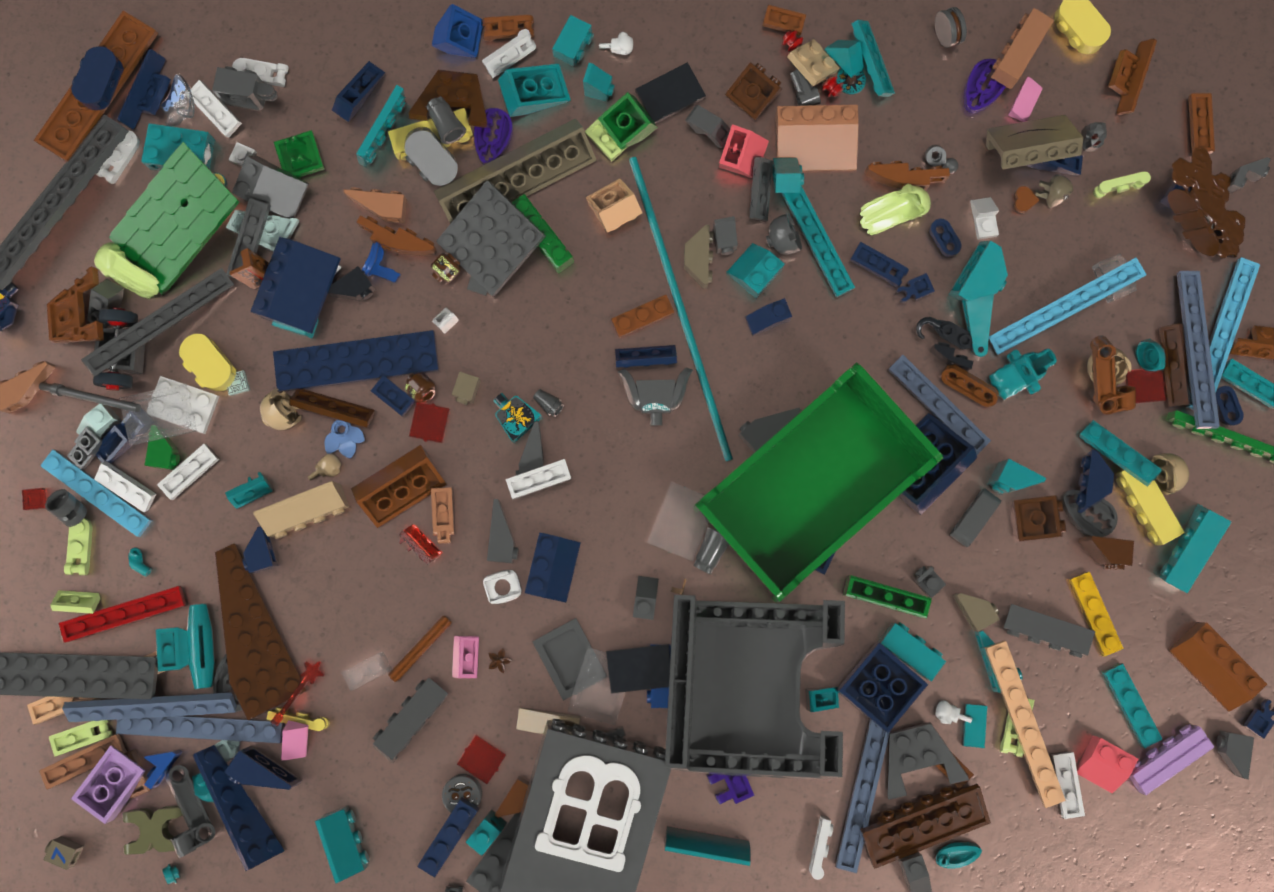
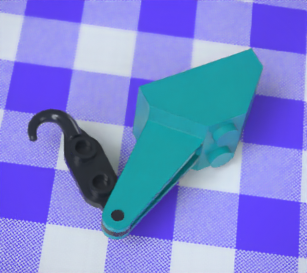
[916,241,1008,357]

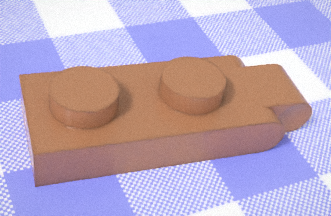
[431,487,454,544]

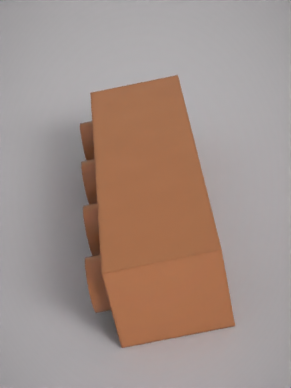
[991,8,1054,89]

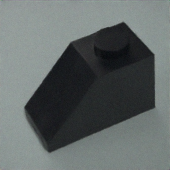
[328,266,376,301]

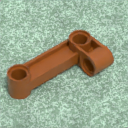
[1090,335,1136,415]

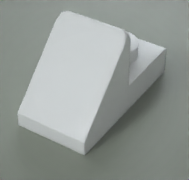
[970,197,999,240]

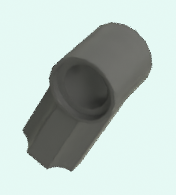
[790,69,821,106]

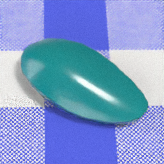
[936,842,982,869]

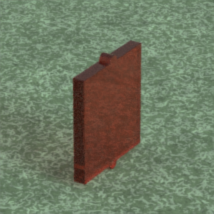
[1125,369,1166,404]
[409,402,450,443]
[457,735,506,784]

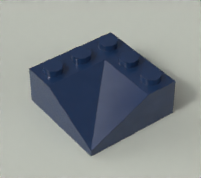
[836,643,928,733]

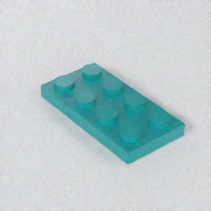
[356,85,406,167]

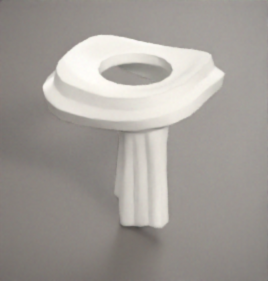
[483,569,522,604]

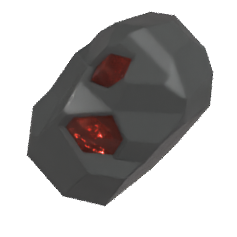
[1081,122,1107,152]

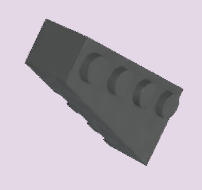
[1003,604,1095,659]
[373,678,448,763]

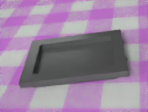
[532,618,607,701]

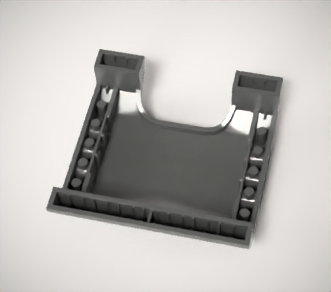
[665,595,845,779]

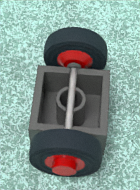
[93,308,145,391]

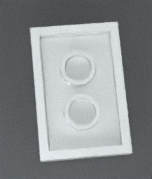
[146,376,220,434]

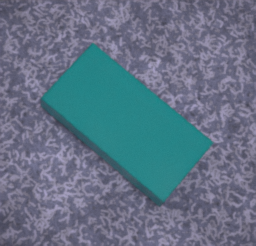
[962,704,987,748]

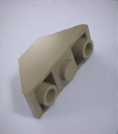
[684,225,713,289]

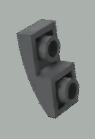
[67,427,102,470]

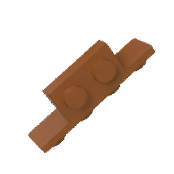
[1108,38,1157,115]
[1230,325,1274,360]

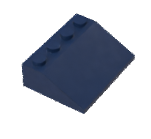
[250,237,341,334]
[899,413,977,515]

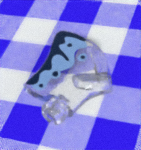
[160,74,195,127]

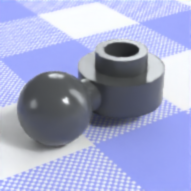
[925,145,959,174]

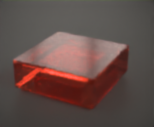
[22,488,46,511]

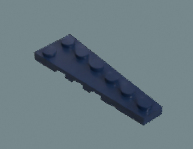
[193,745,284,871]

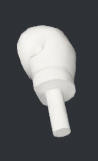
[599,32,633,55]
[935,700,972,724]

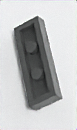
[749,157,773,221]

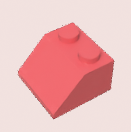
[1076,736,1138,793]

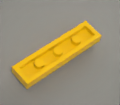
[1068,572,1124,657]

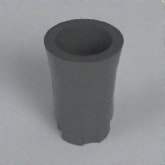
[426,97,466,144]
[693,527,729,574]

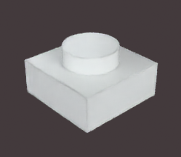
[228,142,257,167]

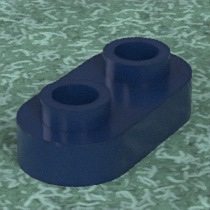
[929,218,962,257]
[1216,386,1244,426]

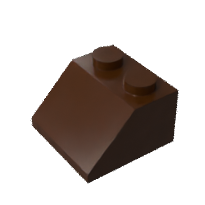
[1078,536,1134,570]

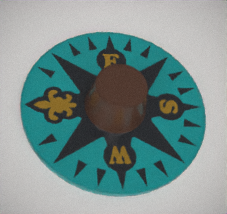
[836,69,866,94]

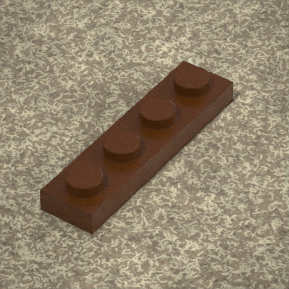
[1159,324,1192,408]
[289,388,375,428]

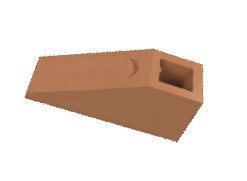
[344,187,407,224]
[0,361,56,414]

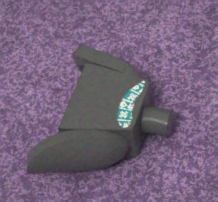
[617,367,693,426]

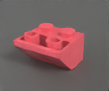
[718,124,769,179]

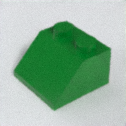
[598,92,658,150]

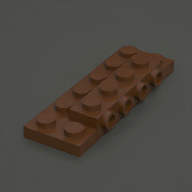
[860,784,991,869]

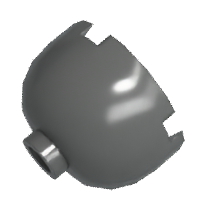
[766,213,802,255]

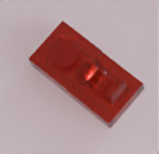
[399,524,442,565]

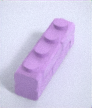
[1129,724,1214,795]

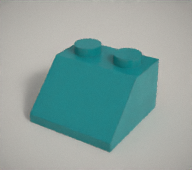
[726,243,785,299]
[987,459,1046,494]

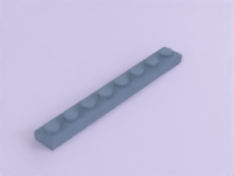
[1177,271,1220,429]
[62,692,237,722]
[116,716,284,743]
[835,719,890,873]

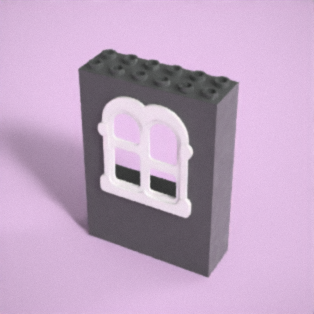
[498,718,671,892]

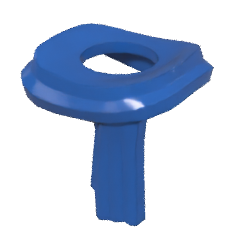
[362,242,400,282]

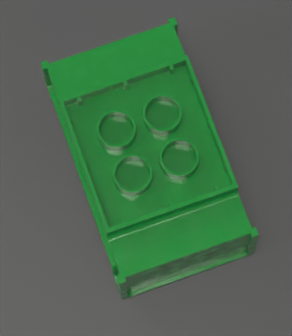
[693,362,943,602]

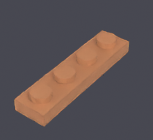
[39,734,127,790]

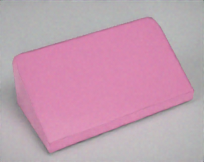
[1008,76,1043,122]
[452,636,479,678]
[281,720,309,760]

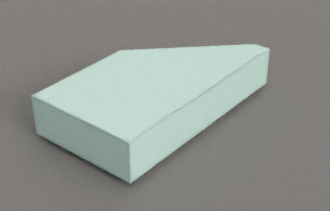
[215,740,241,762]

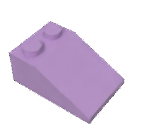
[71,745,145,824]

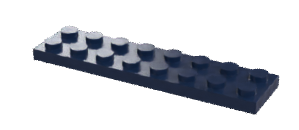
[273,330,439,392]

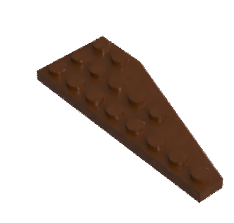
[215,543,306,721]

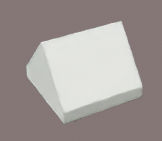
[432,307,459,334]

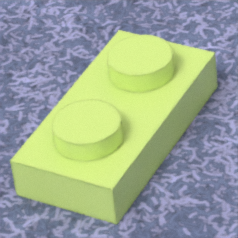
[585,119,626,161]
[50,590,101,614]

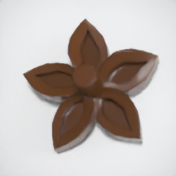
[488,648,512,673]

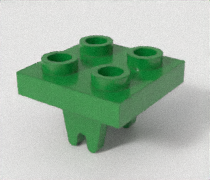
[274,130,325,178]

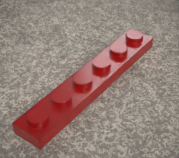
[59,586,186,643]

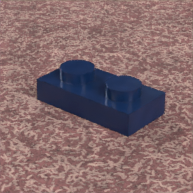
[370,375,416,417]

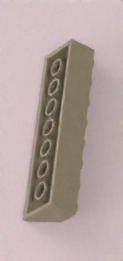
[434,118,597,224]

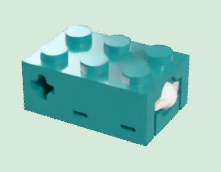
[141,123,215,171]

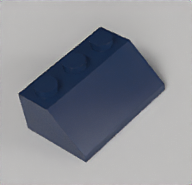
[525,532,581,603]

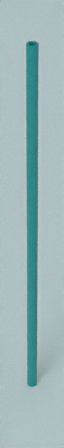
[629,157,733,462]

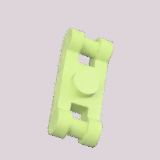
[1093,172,1151,198]

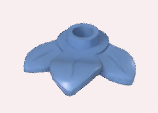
[325,420,365,458]

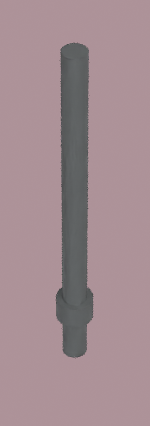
[39,382,141,412]

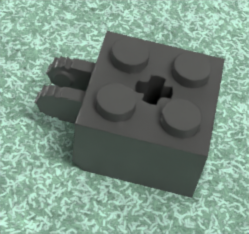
[212,66,278,111]

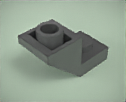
[685,105,730,148]
[1228,157,1271,193]

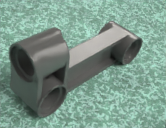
[165,765,215,858]

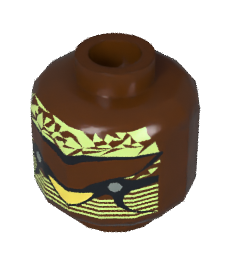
[431,253,461,283]
[405,372,436,402]

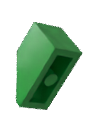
[144,425,180,470]

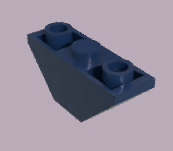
[1076,449,1114,513]

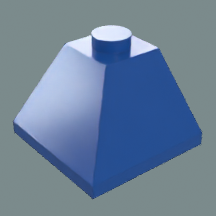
[431,4,483,58]

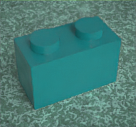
[552,15,594,67]
[772,158,804,193]

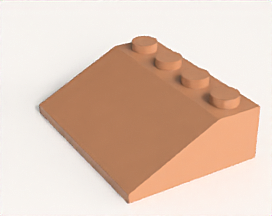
[775,105,859,172]

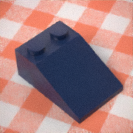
[224,746,302,790]

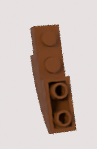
[865,161,950,191]
[357,215,437,256]

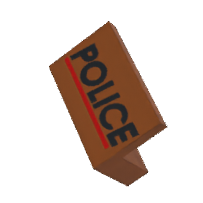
[230,248,269,290]

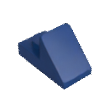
[144,749,182,789]

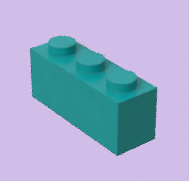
[877,622,946,682]

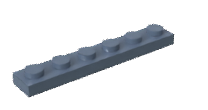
[888,355,991,455]

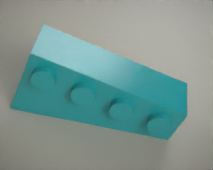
[1160,503,1232,593]

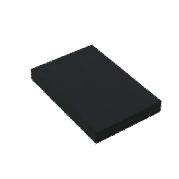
[635,62,706,124]
[606,644,671,694]

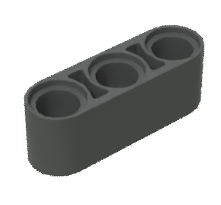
[950,488,1002,548]

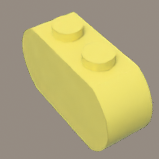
[1054,0,1111,54]
[179,334,237,391]

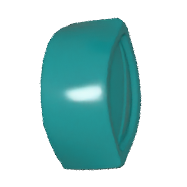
[1136,339,1166,371]

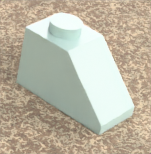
[76,404,122,439]

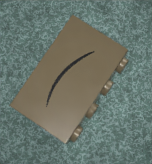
[986,115,1083,169]

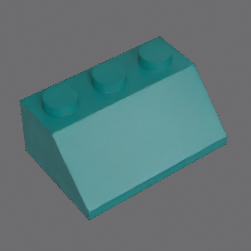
[315,806,369,884]

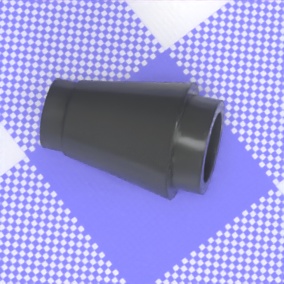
[533,389,564,417]

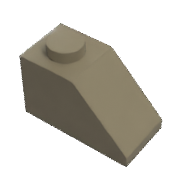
[952,593,1000,632]

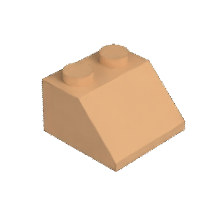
[586,178,642,233]

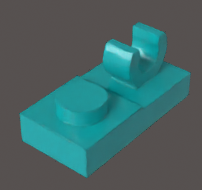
[225,472,273,509]

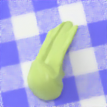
[860,184,931,235]
[94,242,159,299]

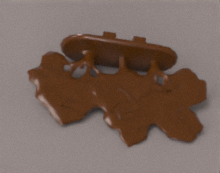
[1168,148,1246,258]

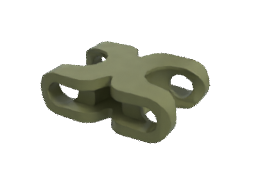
[122,806,183,855]

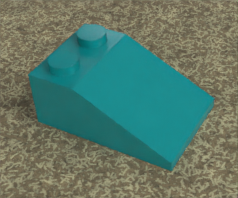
[498,64,571,117]

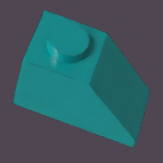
[583,63,615,102]

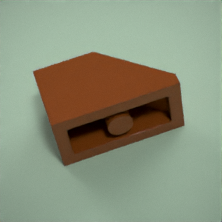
[495,776,529,817]

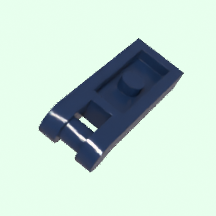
[850,242,909,288]

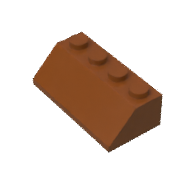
[351,445,446,528]
[1168,622,1267,712]

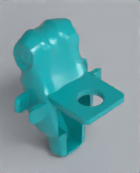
[989,349,1057,400]

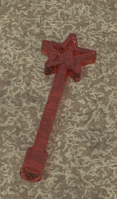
[271,661,324,727]

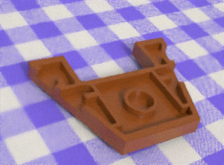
[47,266,104,343]

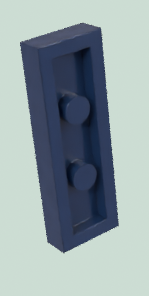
[615,345,677,368]

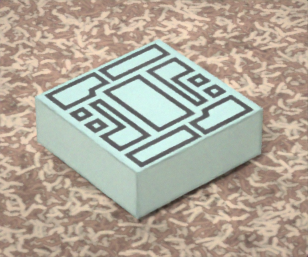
[227,370,250,396]

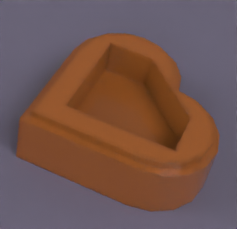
[1014,186,1040,213]

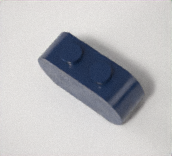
[71,46,124,110]

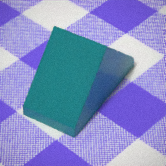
[824,40,865,78]
[805,687,839,712]

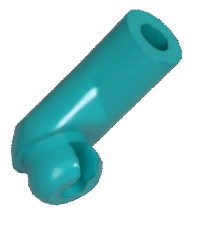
[128,548,152,577]

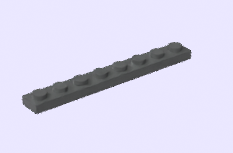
[81,268,234,378]

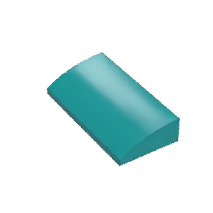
[664,826,751,866]

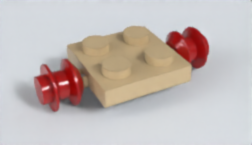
[782,30,844,98]

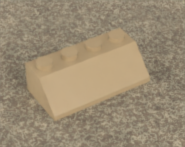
[253,481,349,539]

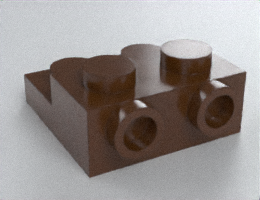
[725,62,782,120]
[1014,495,1066,541]

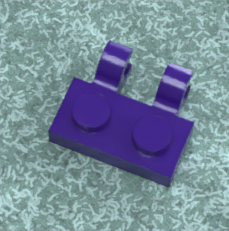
[706,774,755,804]

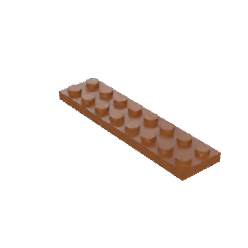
[33,11,159,162]

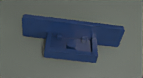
[117,49,171,129]

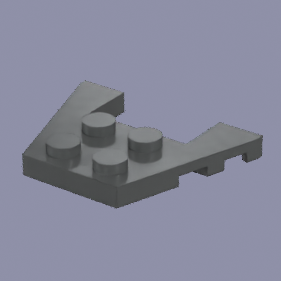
[888,722,969,800]

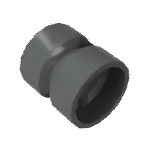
[45,489,87,527]

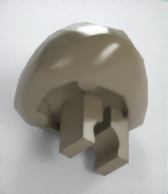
[1035,174,1073,208]

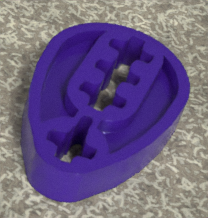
[964,59,1006,114]
[474,108,513,165]

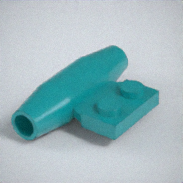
[155,604,215,689]

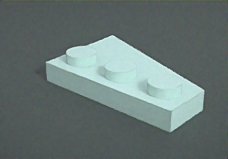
[226,210,299,252]

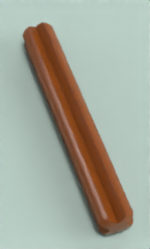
[388,616,452,682]

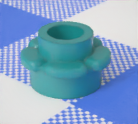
[162,864,180,885]

